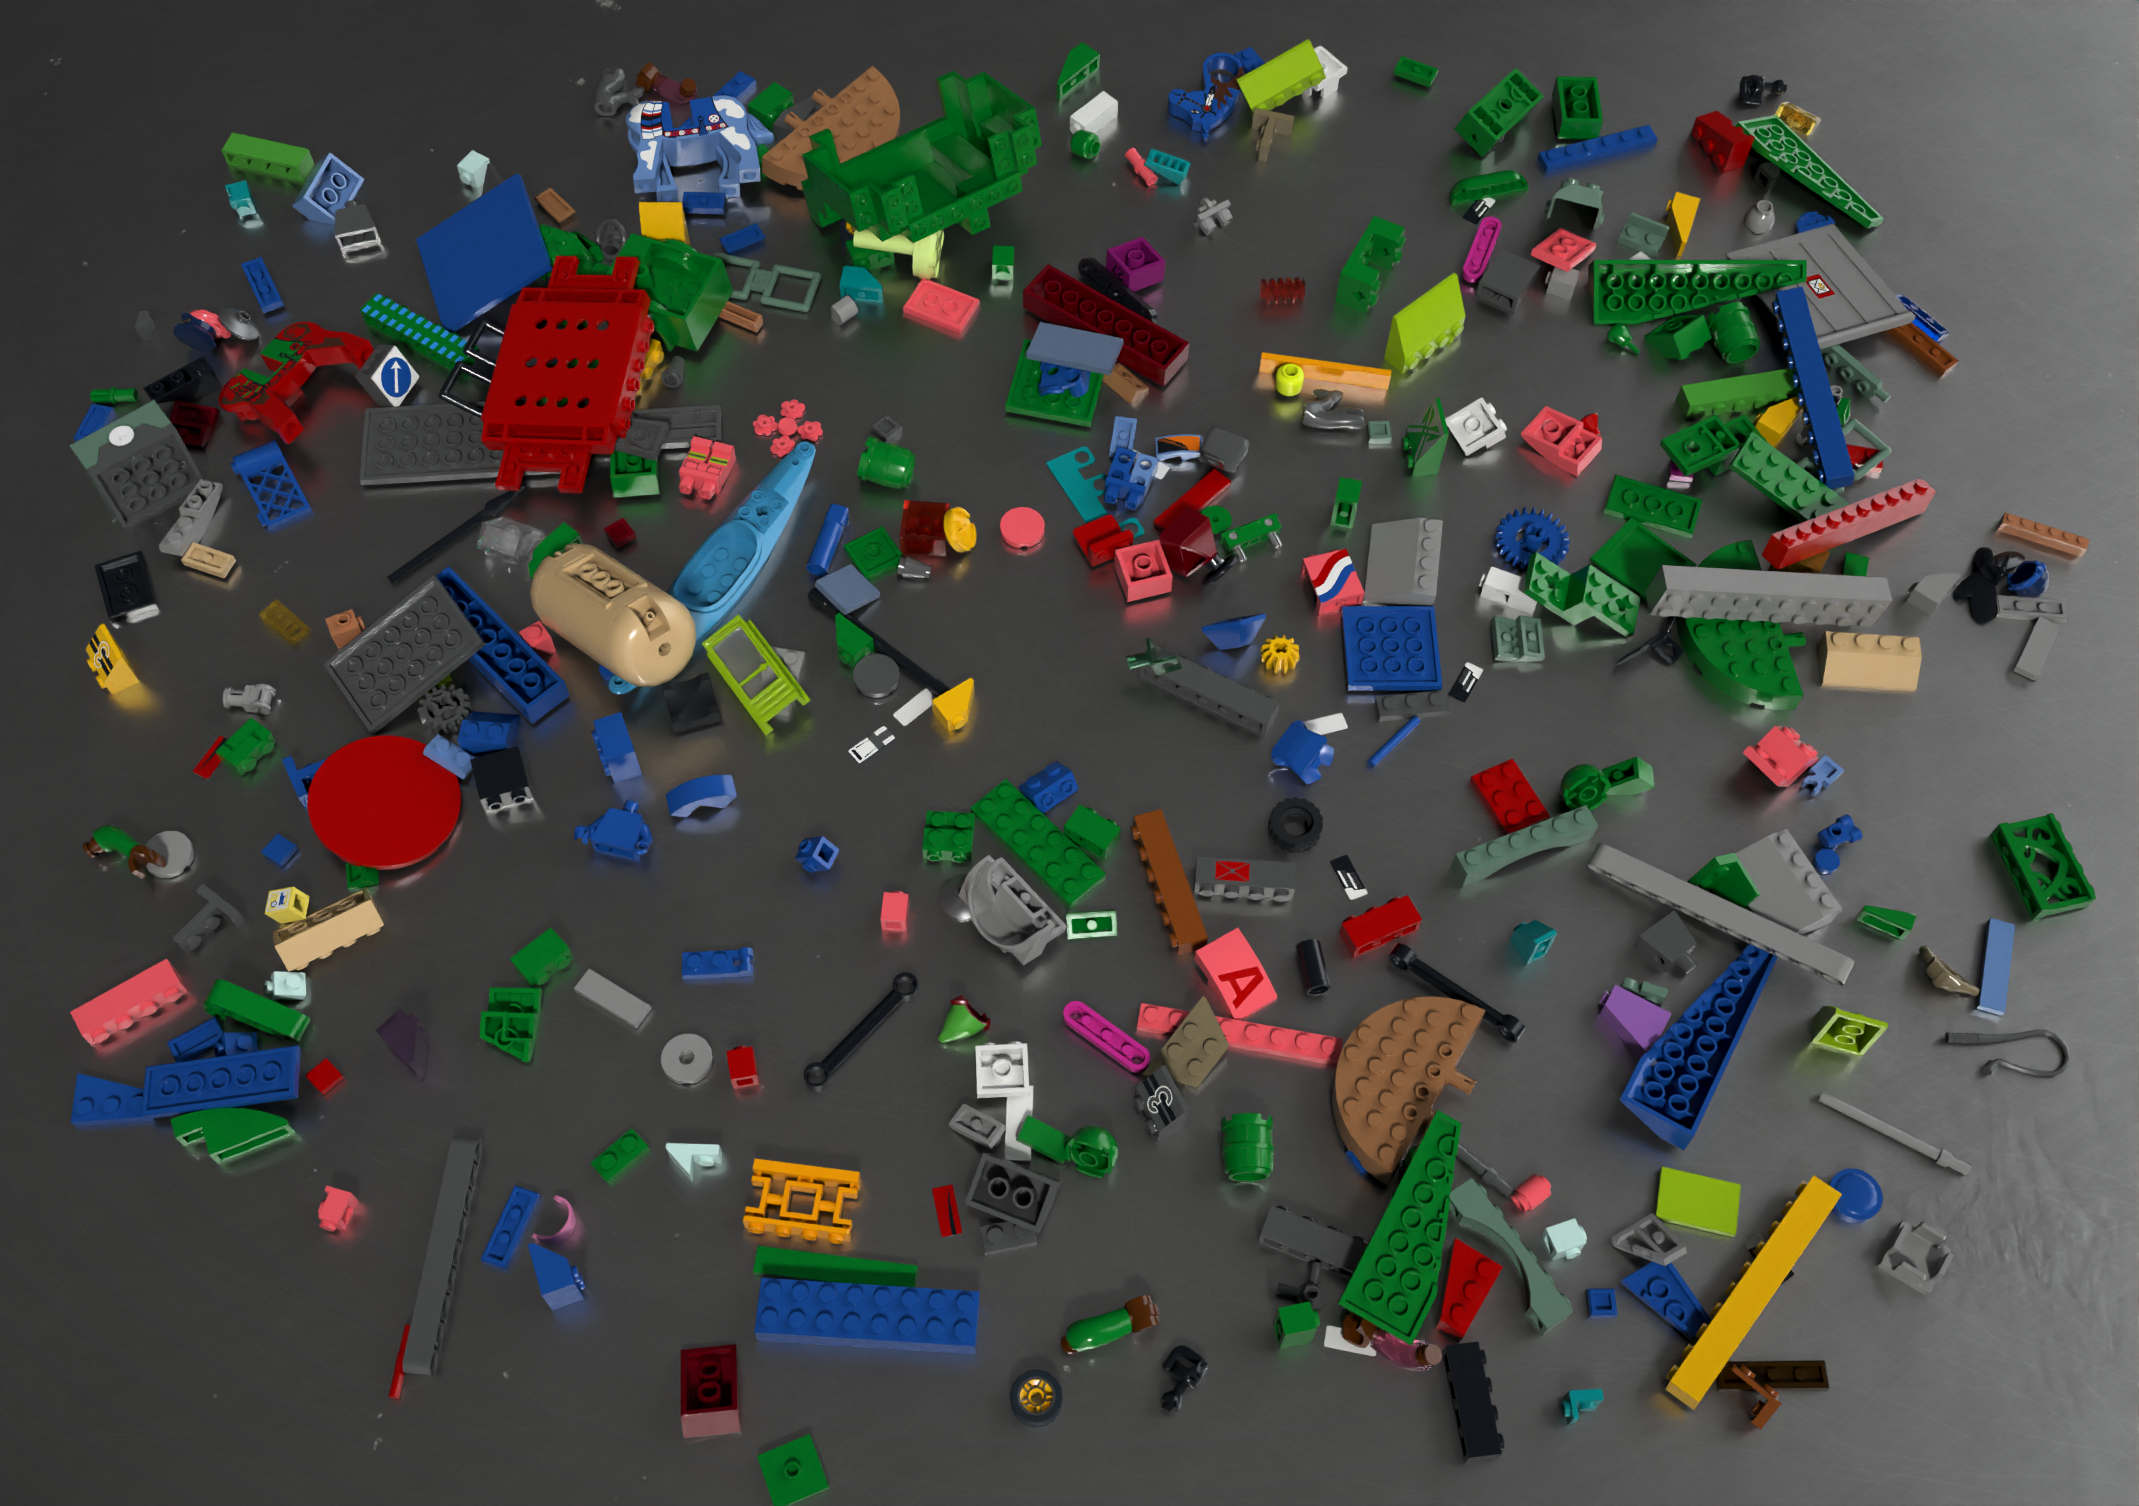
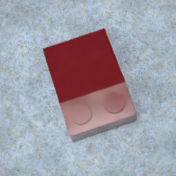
[681,1344,740,1438]

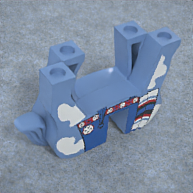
[626,95,774,202]

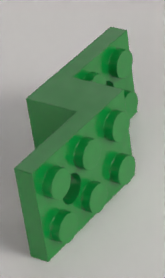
[1660,415,1768,477]
[1523,552,1641,638]

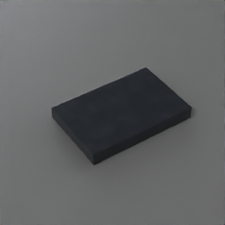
[94,551,158,623]

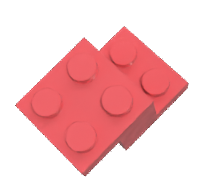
[1742,725,1820,787]

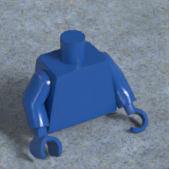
[573,800,653,861]

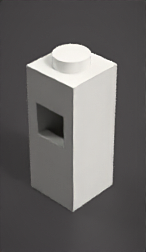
[1070,91,1118,135]
[1479,566,1537,615]

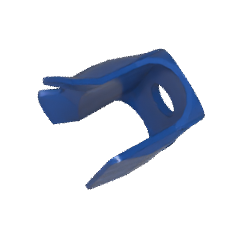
[1271,720,1334,784]

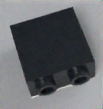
[470,746,533,813]

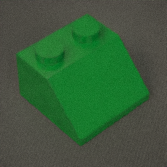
[1644,315,1712,360]

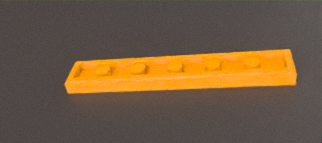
[1259,352,1392,390]

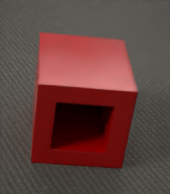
[726,1045,760,1089]

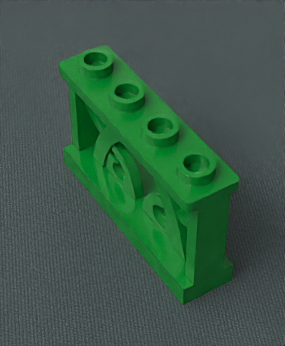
[1990,813,2096,921]

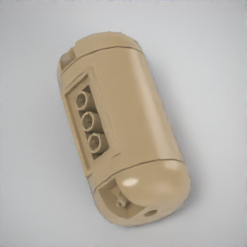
[530,543,696,687]

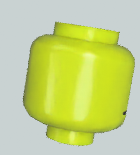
[1275,364,1304,396]

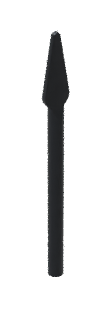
[387,485,525,584]

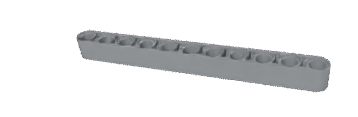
[1587,843,1855,986]

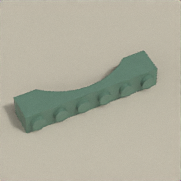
[1451,805,1598,887]
[1449,1178,1573,1336]

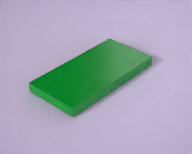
[1603,474,1702,539]

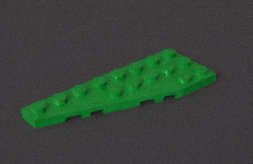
[1735,115,1884,228]
[1337,1110,1462,1345]

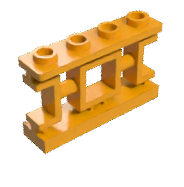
[742,1159,861,1244]

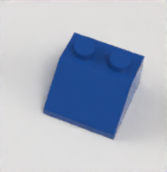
[457,711,520,756]
[528,1243,586,1310]

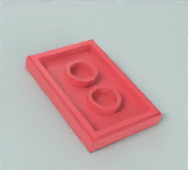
[1531,228,1597,272]
[903,279,980,334]

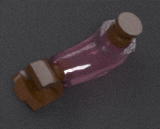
[636,62,697,106]
[1342,1312,1442,1372]

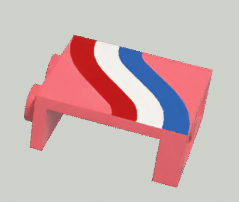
[1301,549,1364,616]

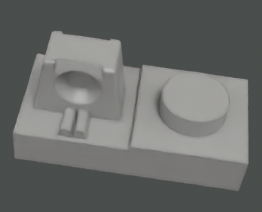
[949,1103,1006,1149]

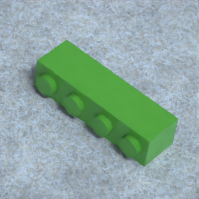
[222,132,314,181]

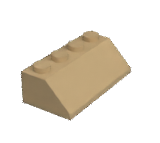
[1817,631,1922,692]
[272,887,384,972]

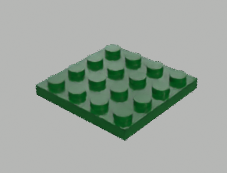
[1005,339,1104,427]

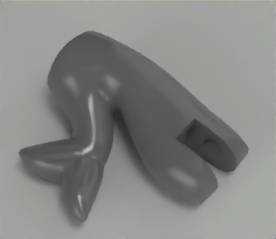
[594,67,645,116]
[1301,389,1364,431]

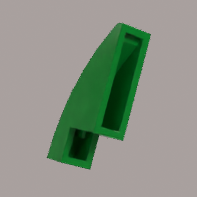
[170,1108,296,1164]

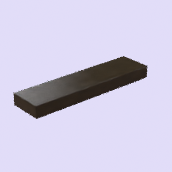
[1716,1360,1830,1391]

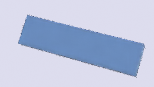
[1976,918,2015,1016]

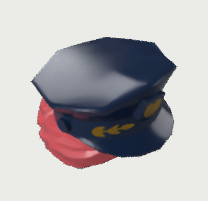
[173,309,232,352]

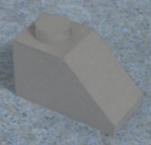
[1907,573,1961,616]

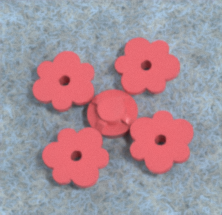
[753,399,823,457]

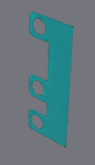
[1046,446,1145,539]

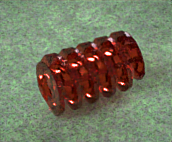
[1260,277,1305,306]

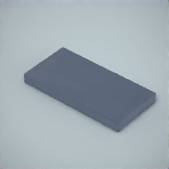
[1026,322,1124,375]

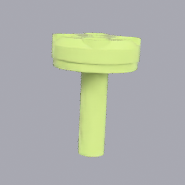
[853,229,944,279]

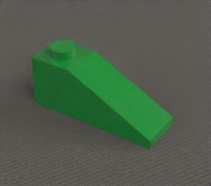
[1057,42,1100,100]

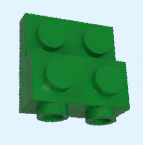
[922,811,975,863]

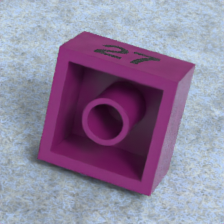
[1105,236,1165,292]

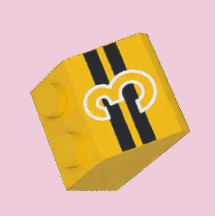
[86,623,139,695]

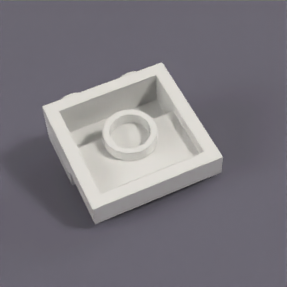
[1445,397,1507,456]
[975,1041,1029,1098]

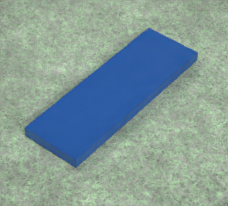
[141,1045,301,1119]

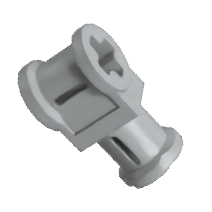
[223,684,276,715]

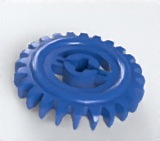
[1495,507,1570,570]

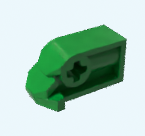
[528,522,583,579]

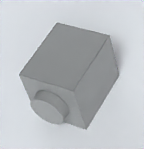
[1545,267,1580,300]

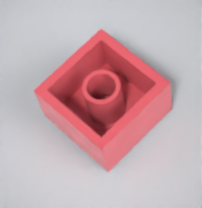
[1114,540,1173,602]

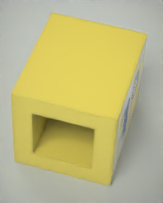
[265,887,310,924]

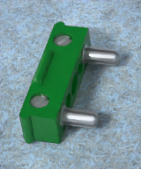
[1219,513,1282,563]

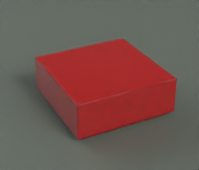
[305,1058,344,1096]

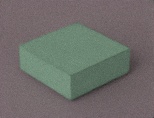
[1367,421,1392,444]

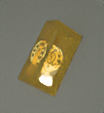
[1775,101,1821,135]

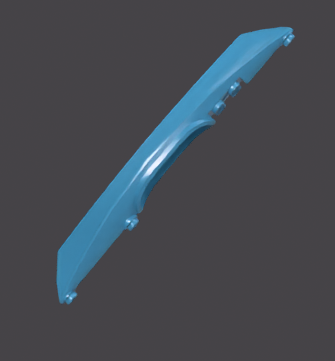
[608,442,816,695]

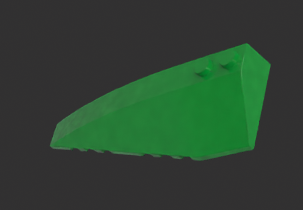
[1588,260,1807,324]

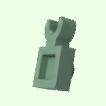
[1620,977,1668,1007]

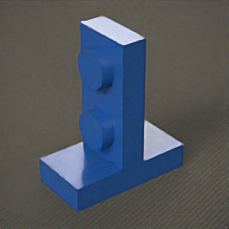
[282,755,331,808]

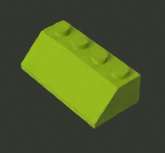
[1237,39,1326,115]

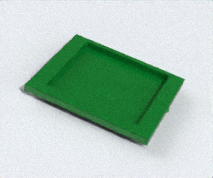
[1590,517,1697,602]

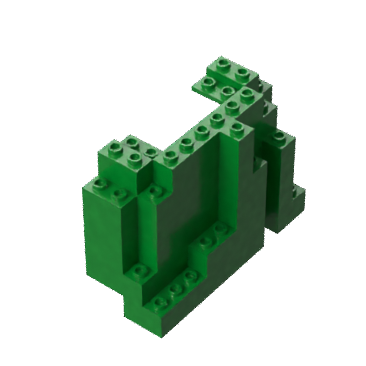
[801,71,1042,243]

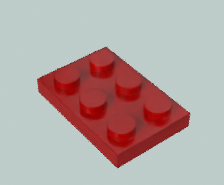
[1470,758,1550,835]

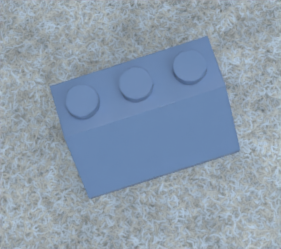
[292,152,365,225]

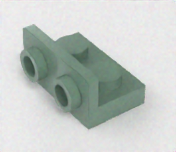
[1617,212,1669,258]

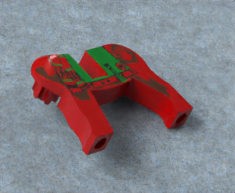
[219,322,374,445]

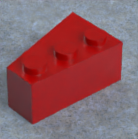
[1691,111,1755,173]
[1435,1238,1503,1343]

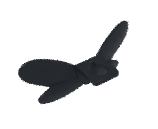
[1953,547,2025,624]
[1615,616,1684,666]

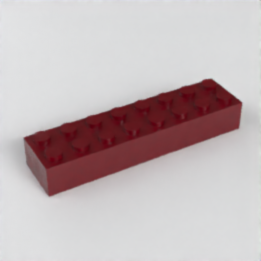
[1023,264,1189,387]

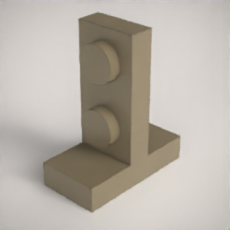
[1252,108,1294,162]

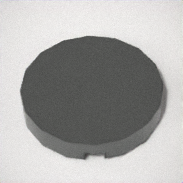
[853,654,900,698]

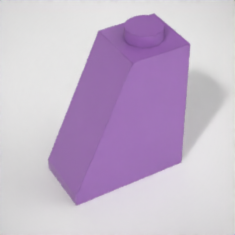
[1599,985,1672,1060]

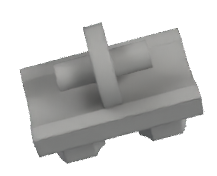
[1192,197,1233,235]

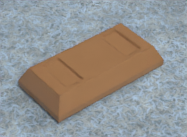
[534,187,576,224]

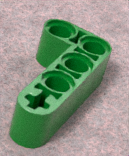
[203,979,311,1044]

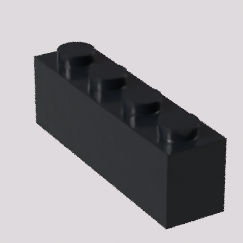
[1442,1341,1504,1464]

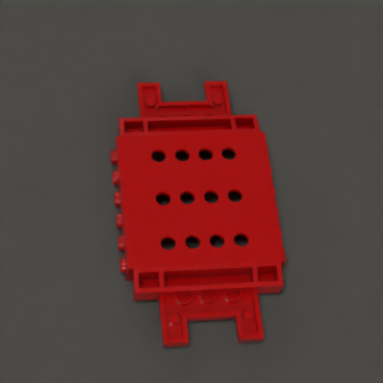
[481,256,654,494]

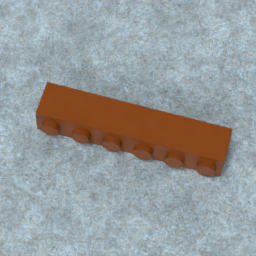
[1130,809,1208,955]

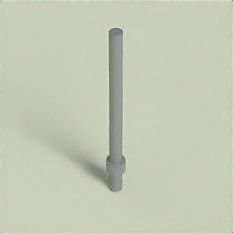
[1818,1091,1972,1176]

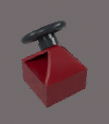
[1159,507,1239,586]

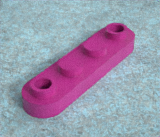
[1462,217,1502,283]
[1063,1001,1150,1073]

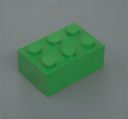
[1552,76,1603,139]

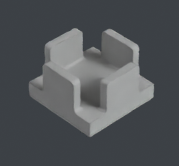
[1877,1220,1954,1296]

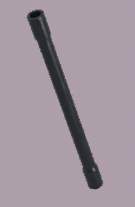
[807,587,951,696]

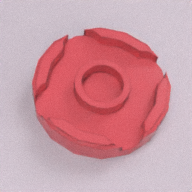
[1000,507,1045,548]

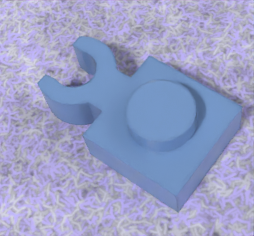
[1801,755,1844,796]

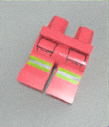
[679,436,736,500]

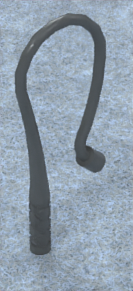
[1945,1029,2070,1076]

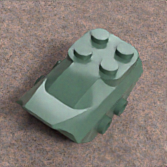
[1544,178,1605,230]

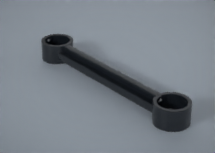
[1388,943,1526,1043]
[803,972,919,1092]

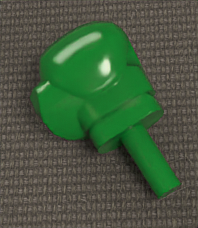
[1607,324,1641,354]

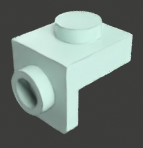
[264,971,306,1002]

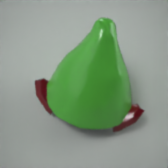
[938,995,991,1043]

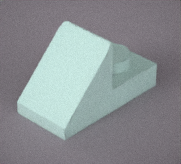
[666,1143,723,1182]

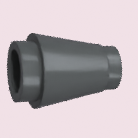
[661,356,685,388]
[897,556,931,579]

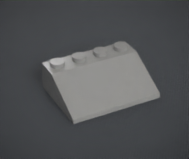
[1363,517,1443,606]
[1735,829,1843,935]

